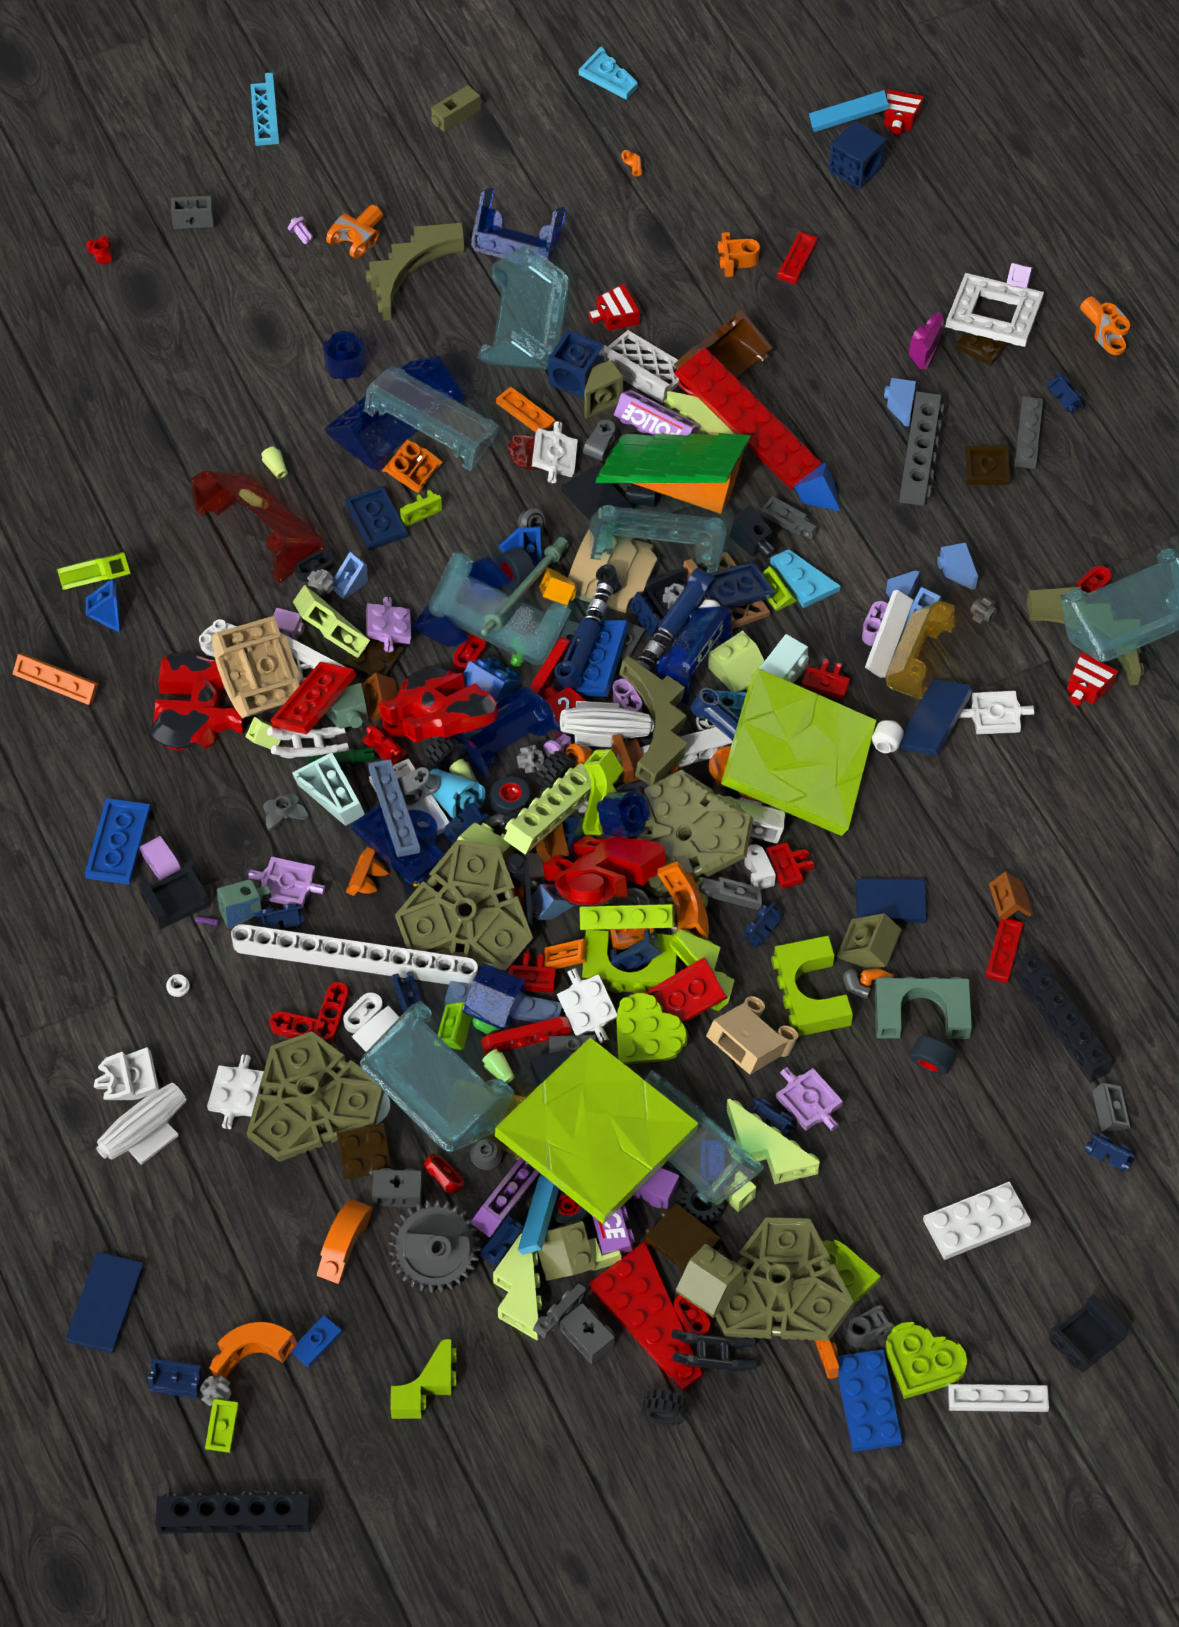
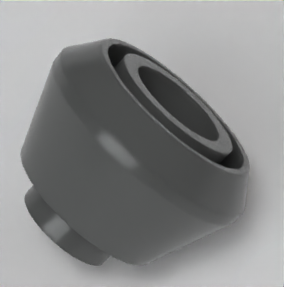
[518,508,545,533]
[470,1138,503,1170]

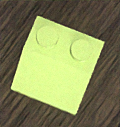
[708,631,764,692]
[457,822,516,863]

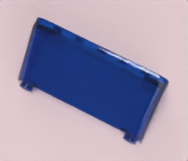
[325,356,466,470]

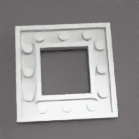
[945,273,1044,347]

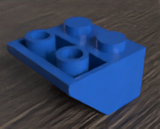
[463,657,523,705]

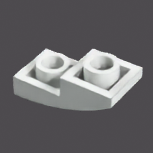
[352,1006,405,1054]

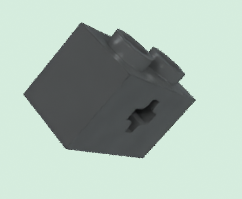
[171,196,213,229]
[372,1168,422,1207]
[560,1303,615,1365]

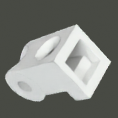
[744,844,775,889]

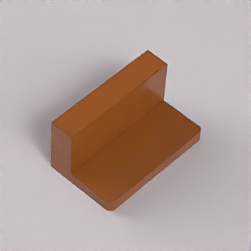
[362,673,398,722]
[611,734,643,784]
[536,823,569,863]
[989,871,1033,920]

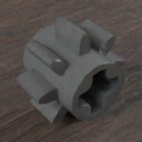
[970,597,997,624]

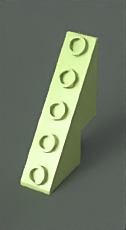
[664,391,734,435]
[293,585,370,658]
[727,1099,820,1184]
[493,1229,542,1341]

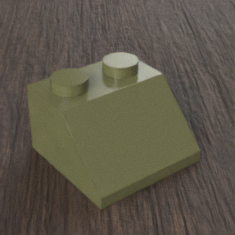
[584,360,623,419]
[837,913,901,969]
[537,1220,596,1281]
[676,1244,745,1318]

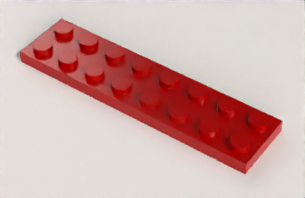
[675,347,821,491]

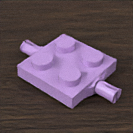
[366,597,411,652]
[248,857,325,908]
[776,1067,843,1131]

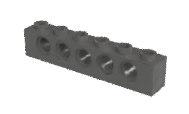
[899,391,944,506]

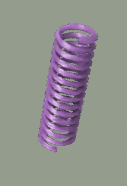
[195,916,219,926]

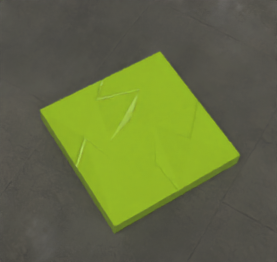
[721,668,876,836]
[495,1038,698,1224]

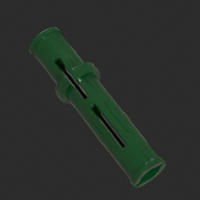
[307,746,375,766]

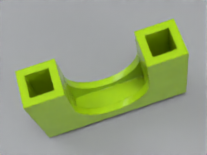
[580,904,676,930]
[582,930,677,994]
[771,936,853,1037]

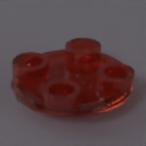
[508,435,539,470]

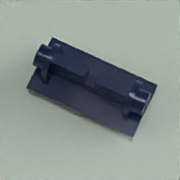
[1047,371,1084,413]
[629,591,662,637]
[443,802,489,844]
[741,901,782,948]
[257,903,305,930]
[747,1098,796,1138]
[1085,1133,1135,1171]
[479,1215,524,1268]

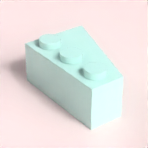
[749,634,809,683]
[292,752,365,826]

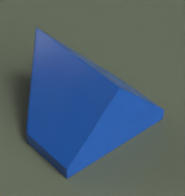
[794,463,840,511]
[498,526,542,568]
[86,579,120,633]

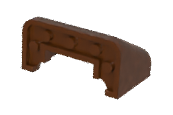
[674,310,772,378]

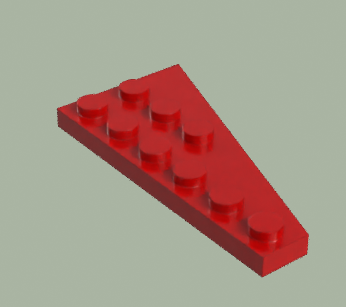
[589,1241,702,1392]

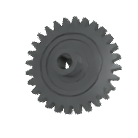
[388,1200,481,1293]

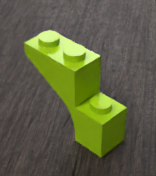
[57,552,130,590]
[582,749,625,835]
[669,929,734,1011]
[391,1339,457,1419]

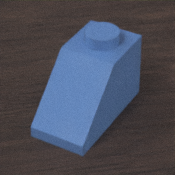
[884,378,916,426]
[937,543,978,590]
[525,884,575,920]

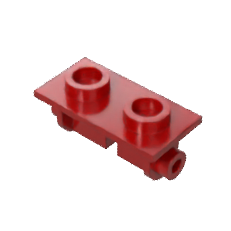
[362,725,408,765]

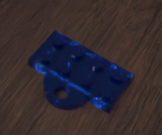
[351,804,445,885]

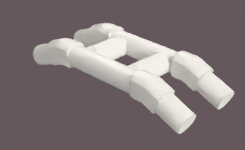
[267,726,349,758]

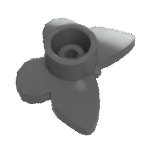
[263,794,309,831]

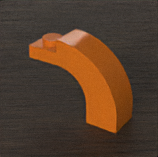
[658,861,709,939]
[316,1199,373,1284]
[209,1322,298,1379]

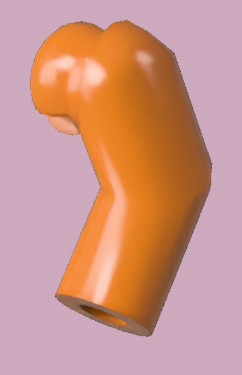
[859,968,894,986]

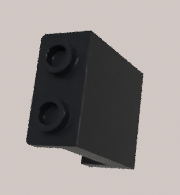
[646,567,705,627]
[138,862,210,929]
[1049,1294,1128,1373]

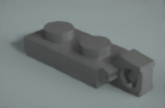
[760,496,817,539]
[699,877,762,910]
[533,1284,586,1339]

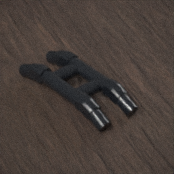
[671,1329,757,1372]

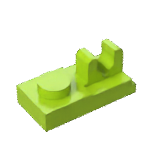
[400,490,442,527]
[205,1399,238,1453]

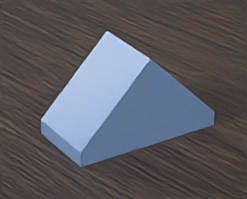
[332,552,368,599]
[886,570,919,599]

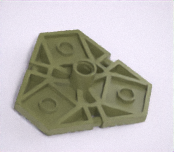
[635,770,753,899]
[395,840,533,971]
[247,1031,385,1162]
[715,1217,855,1341]

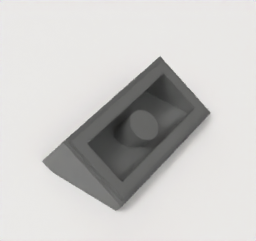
[1093,1083,1131,1132]

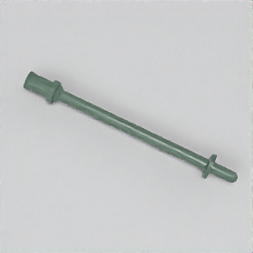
[480,537,569,636]

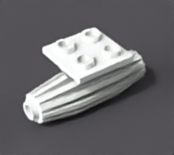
[560,701,654,747]
[96,1083,186,1165]

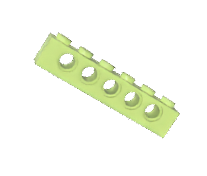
[504,763,591,855]

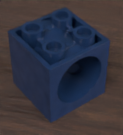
[829,121,887,189]
[548,330,604,399]

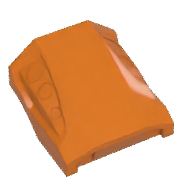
[382,439,442,493]

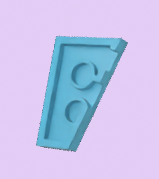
[579,47,638,100]
[770,549,840,608]

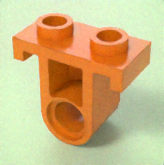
[718,232,760,277]

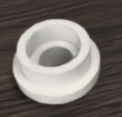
[166,974,190,997]

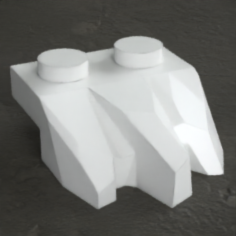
[94,1048,159,1100]

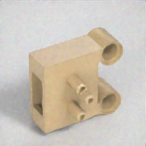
[706,996,798,1075]

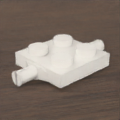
[532,422,578,483]
[959,691,1034,734]
[557,968,618,1043]
[207,1054,264,1129]

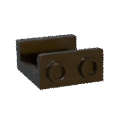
[644,1203,720,1276]

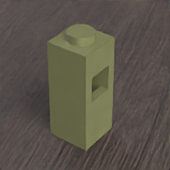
[431,85,481,132]

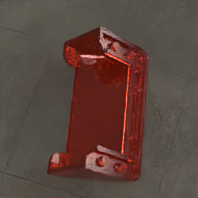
[190,471,323,584]

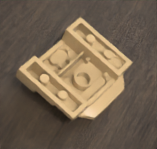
[568,523,657,613]
[212,616,302,718]

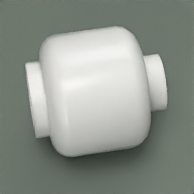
[872,720,904,753]

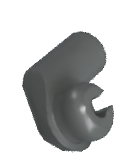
[484,813,506,829]
[843,969,871,999]

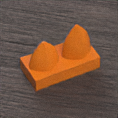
[346,847,389,896]

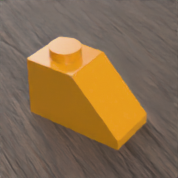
[539,567,577,606]

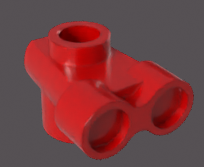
[86,236,112,265]

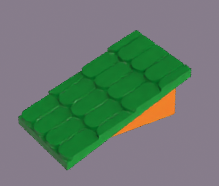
[596,433,751,514]

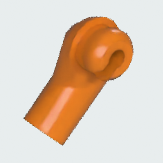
[621,150,642,176]

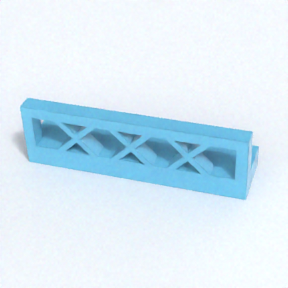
[250,73,279,146]

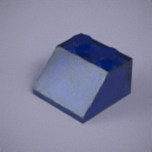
[462,963,525,1031]

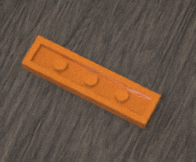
[13,653,98,705]

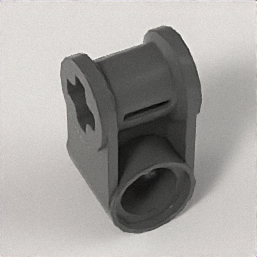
[583,420,615,461]
[398,767,441,805]
[846,1305,895,1347]

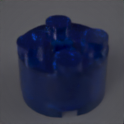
[323,331,366,379]
[597,791,650,837]

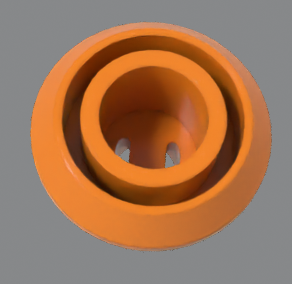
[566,743,593,766]

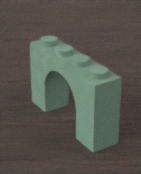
[874,977,972,1039]

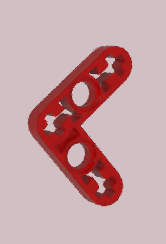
[269,982,349,1044]

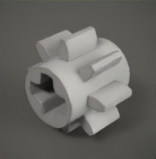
[307,569,334,596]
[663,583,685,609]
[517,745,544,773]
[200,1375,231,1406]

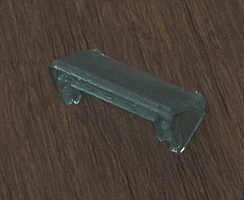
[477,244,569,370]
[589,505,727,573]
[1060,548,1179,661]
[429,551,573,665]
[360,1001,514,1152]

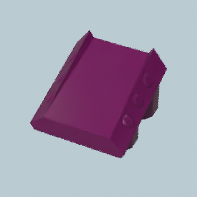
[909,312,944,369]

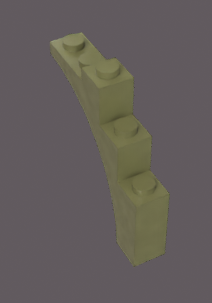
[366,223,464,321]
[1027,587,1145,685]
[619,656,688,786]

